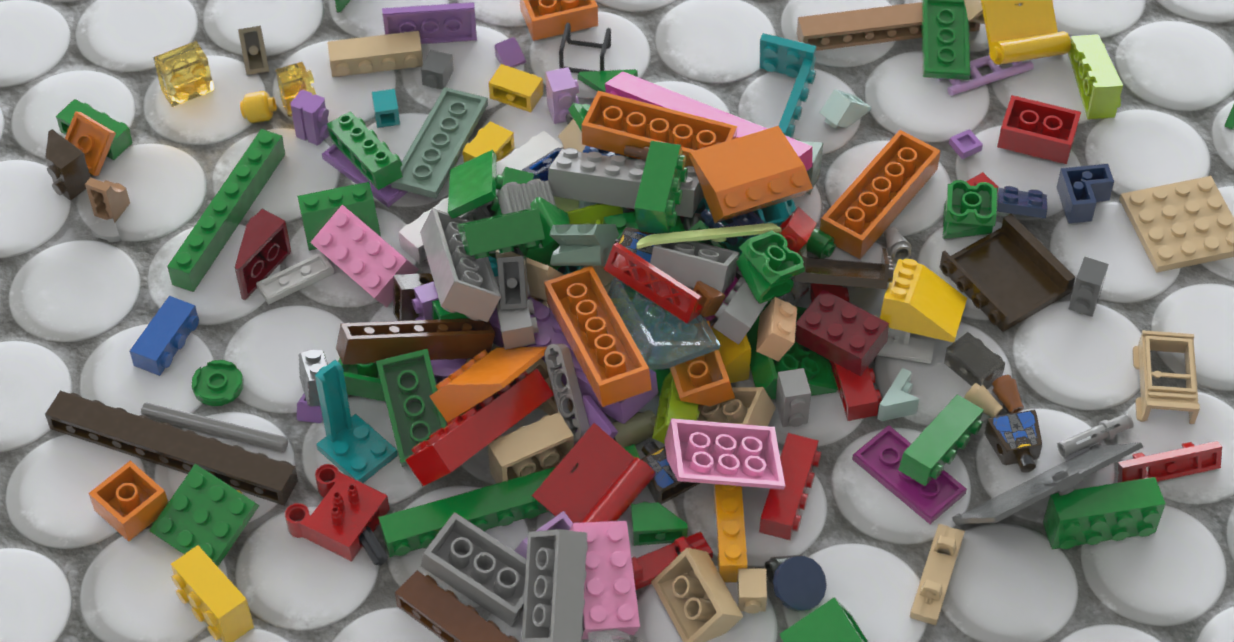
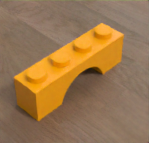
[713,484,747,583]

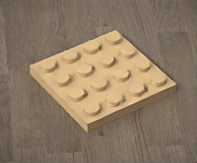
[1119,176,1234,273]

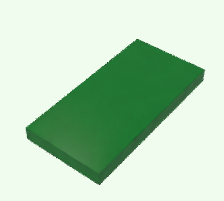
[922,0,970,80]
[448,149,497,219]

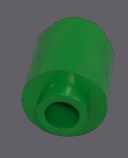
[807,228,836,259]

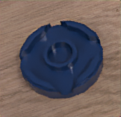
[773,556,827,611]

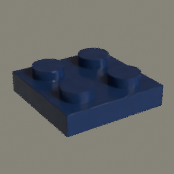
[997,186,1047,219]

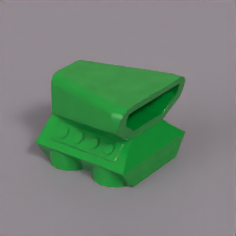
[942,180,997,239]
[518,197,570,270]
[736,230,805,304]

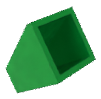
[779,597,868,642]

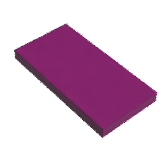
[852,425,967,524]

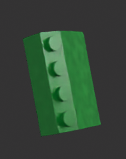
[746,301,838,400]

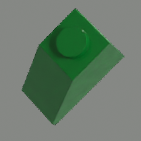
[631,502,688,546]

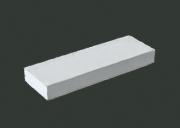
[256,252,334,305]

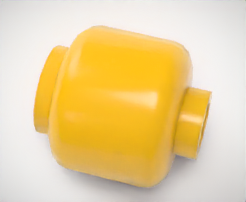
[240,91,277,123]

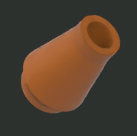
[992,375,1024,414]

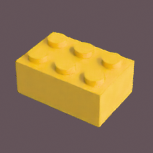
[171,545,254,642]

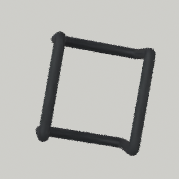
[559,23,611,73]

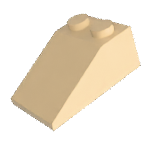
[697,387,776,427]

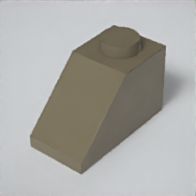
[238,26,269,75]

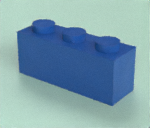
[129,296,199,376]

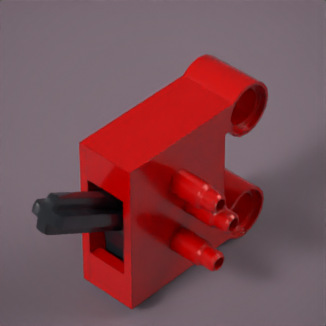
[285,464,390,566]

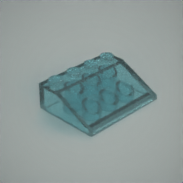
[608,278,721,370]

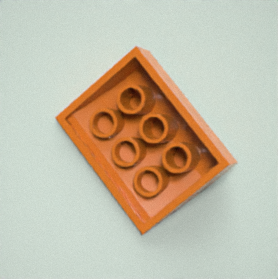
[689,126,813,223]
[430,347,547,422]

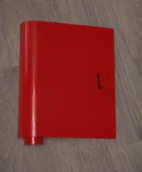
[532,423,656,523]

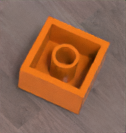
[88,460,168,542]

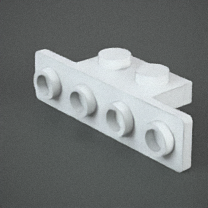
[872,314,935,364]

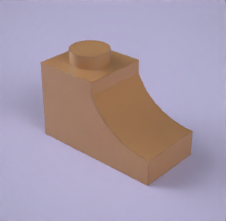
[85,177,130,222]

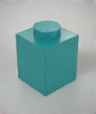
[372,89,400,128]

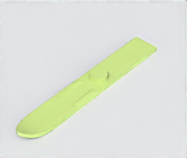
[636,223,782,249]

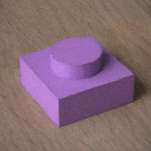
[949,129,983,159]

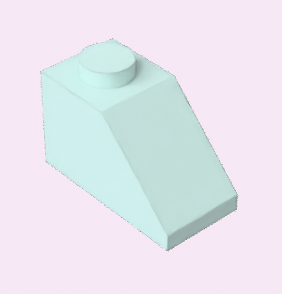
[819,89,872,128]

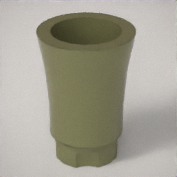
[611,409,656,448]

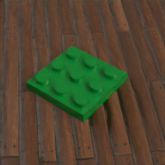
[149,464,260,567]

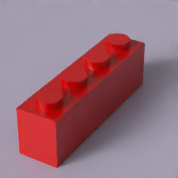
[759,433,822,540]

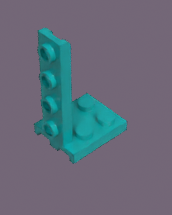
[759,33,816,138]
[315,360,398,483]

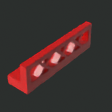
[604,242,703,324]

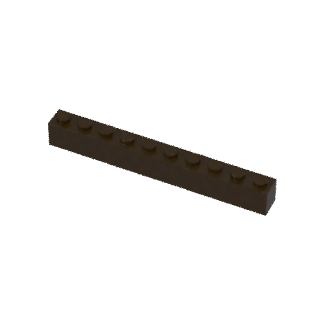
[45,390,298,506]

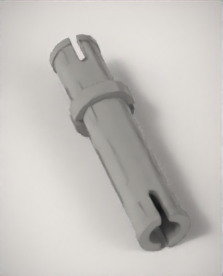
[1057,413,1134,458]

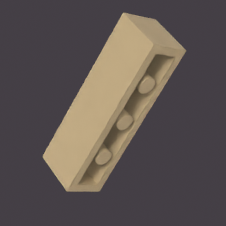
[327,31,423,77]

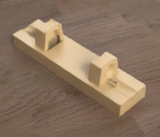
[909,524,965,625]

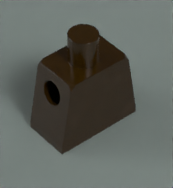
[393,273,434,321]

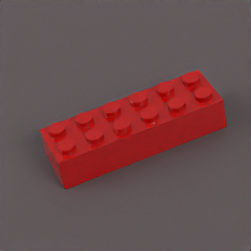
[405,369,554,486]

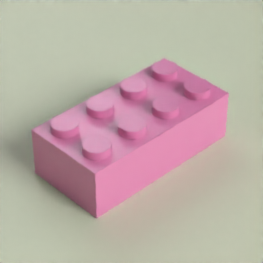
[310,205,419,307]
[569,521,640,640]

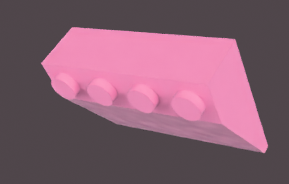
[664,418,785,489]

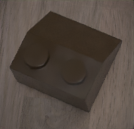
[45,129,90,201]

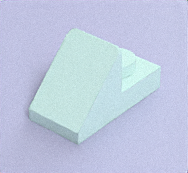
[877,368,919,421]

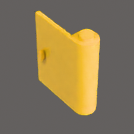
[981,0,1071,65]

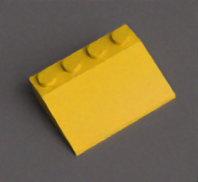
[880,259,967,343]

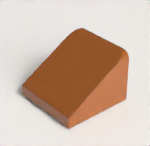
[693,281,726,317]

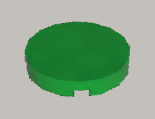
[192,360,244,406]

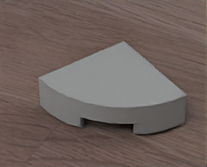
[89,218,121,242]

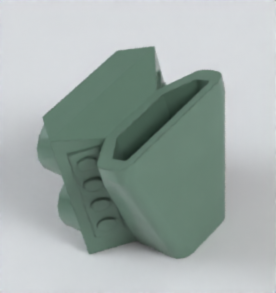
[549,224,619,266]

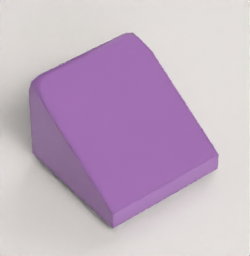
[495,37,526,67]
[297,393,323,423]

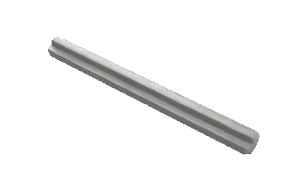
[141,402,288,452]

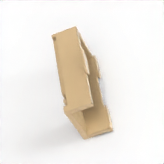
[1133,330,1200,424]

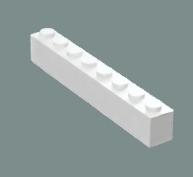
[399,131,563,264]

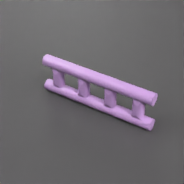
[938,55,1034,96]

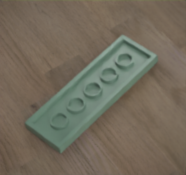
[391,87,488,199]

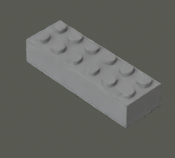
[548,148,703,218]
[420,208,501,322]

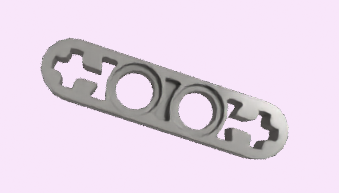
[545,344,590,443]

